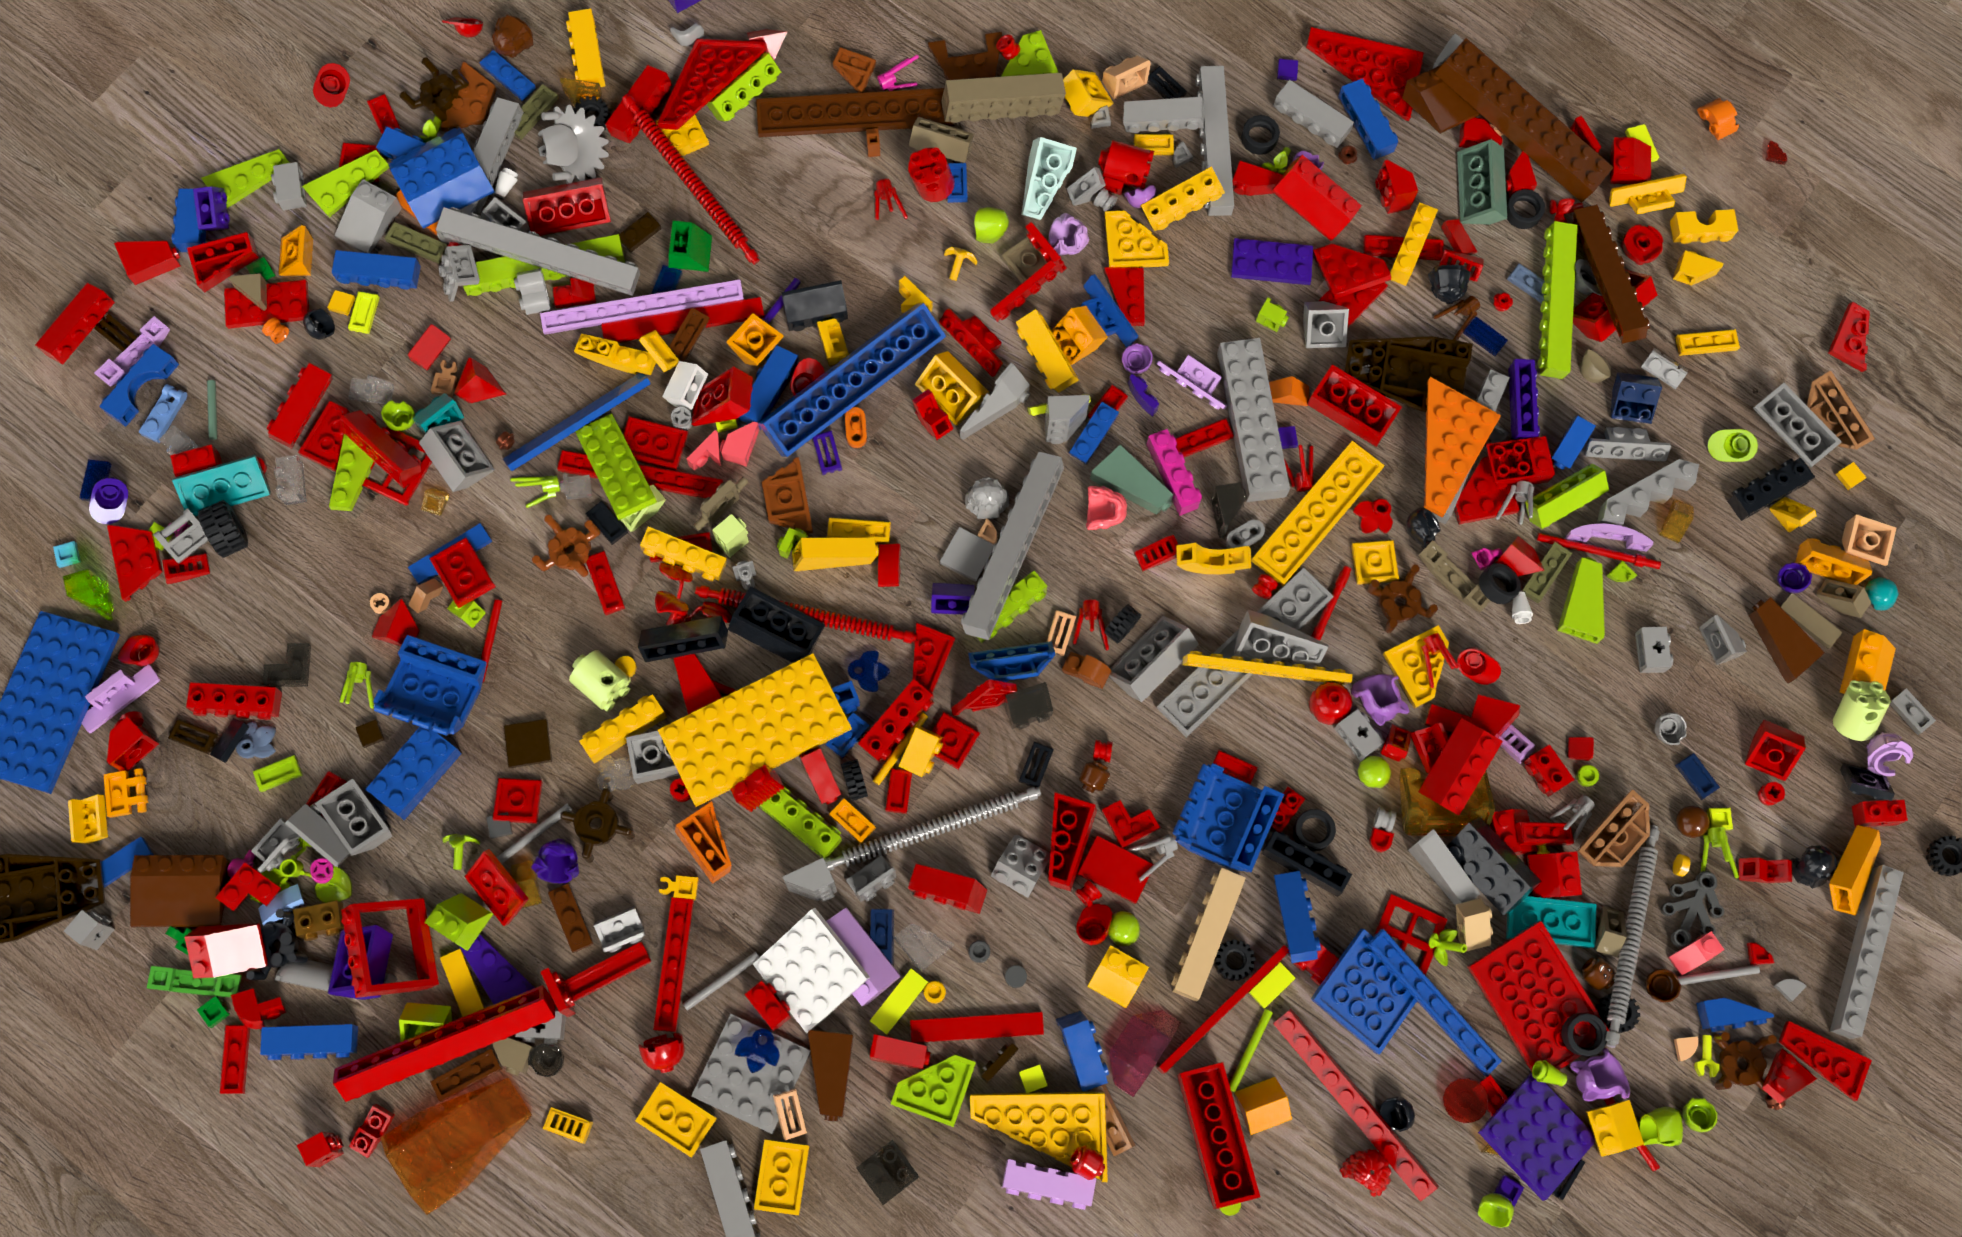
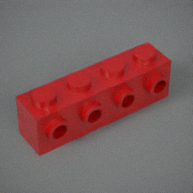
[605,65,672,144]
[35,283,115,365]
[267,363,333,449]
[858,679,934,762]
[186,682,282,720]

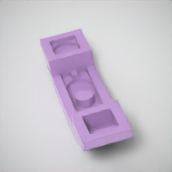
[94,316,170,386]
[1565,524,1653,552]

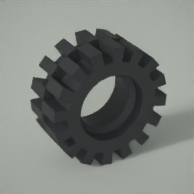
[573,96,610,131]
[1104,604,1142,644]
[841,759,868,801]
[1926,835,1962,876]
[1214,940,1256,981]
[1596,993,1640,1033]

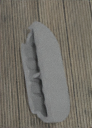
[275,960,334,991]

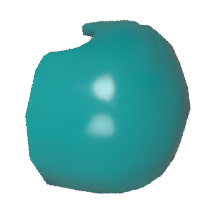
[1865,577,1899,610]

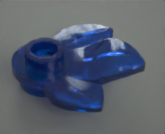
[848,651,890,692]
[735,1029,780,1073]

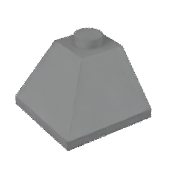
[1303,301,1349,348]
[1699,615,1747,665]

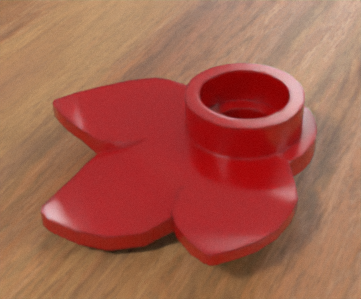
[1353,499,1393,534]

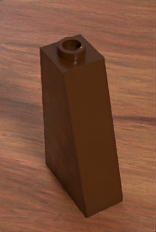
[1749,597,1825,684]
[808,1030,854,1122]

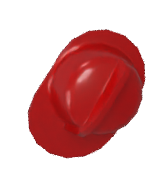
[313,63,350,107]

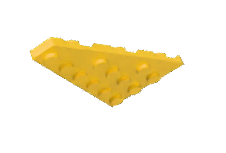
[970,1092,1108,1182]

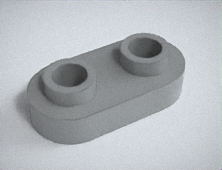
[1226,520,1265,549]

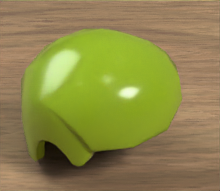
[381,400,415,431]
[1358,756,1391,789]
[1108,911,1140,946]
[1682,1098,1717,1132]
[1478,1193,1514,1228]

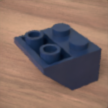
[1611,372,1662,424]

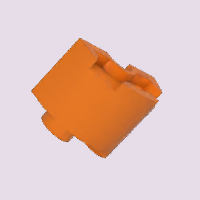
[1697,98,1739,140]

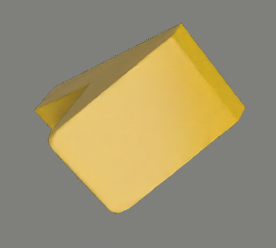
[899,276,933,313]
[1769,497,1817,532]

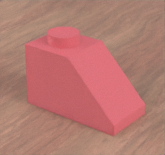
[720,422,760,467]
[1668,931,1724,976]

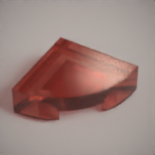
[1765,141,1787,165]

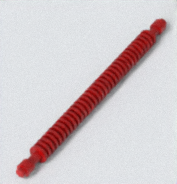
[622,94,760,265]
[695,585,917,644]

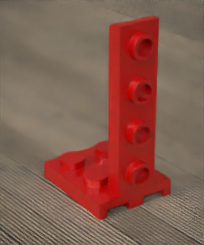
[990,222,1067,322]
[540,942,652,1017]

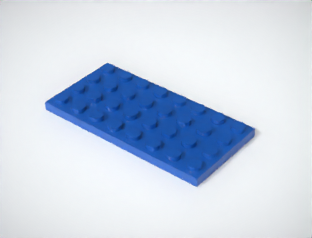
[0,611,120,794]

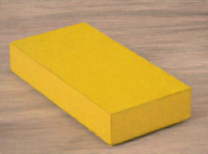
[1134,134,1174,155]
[639,330,679,372]

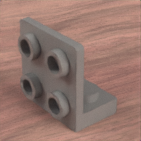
[439,245,480,302]
[846,855,896,902]

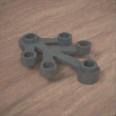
[1661,871,1724,947]

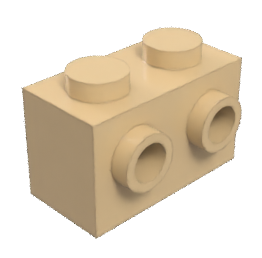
[1456,898,1493,952]

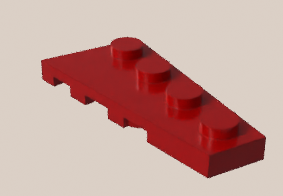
[1778,1021,1872,1101]

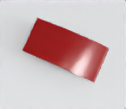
[878,544,901,587]
[1270,787,1305,833]
[349,1104,395,1158]

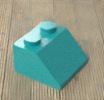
[412,393,464,434]

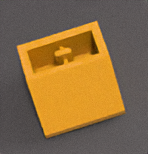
[1051,306,1108,365]

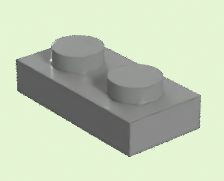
[1890,688,1936,735]

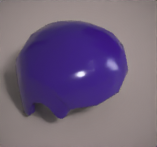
[1777,562,1812,594]

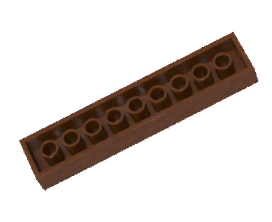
[1435,38,1613,203]

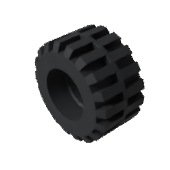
[198,500,248,558]

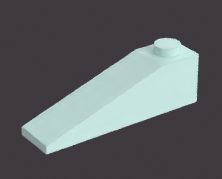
[1021,137,1077,220]

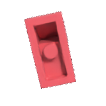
[687,430,721,471]

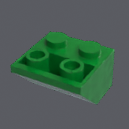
[668,221,712,272]

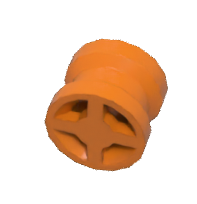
[262,318,289,344]

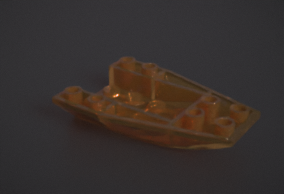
[380,1078,533,1215]

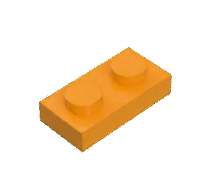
[829,799,876,844]

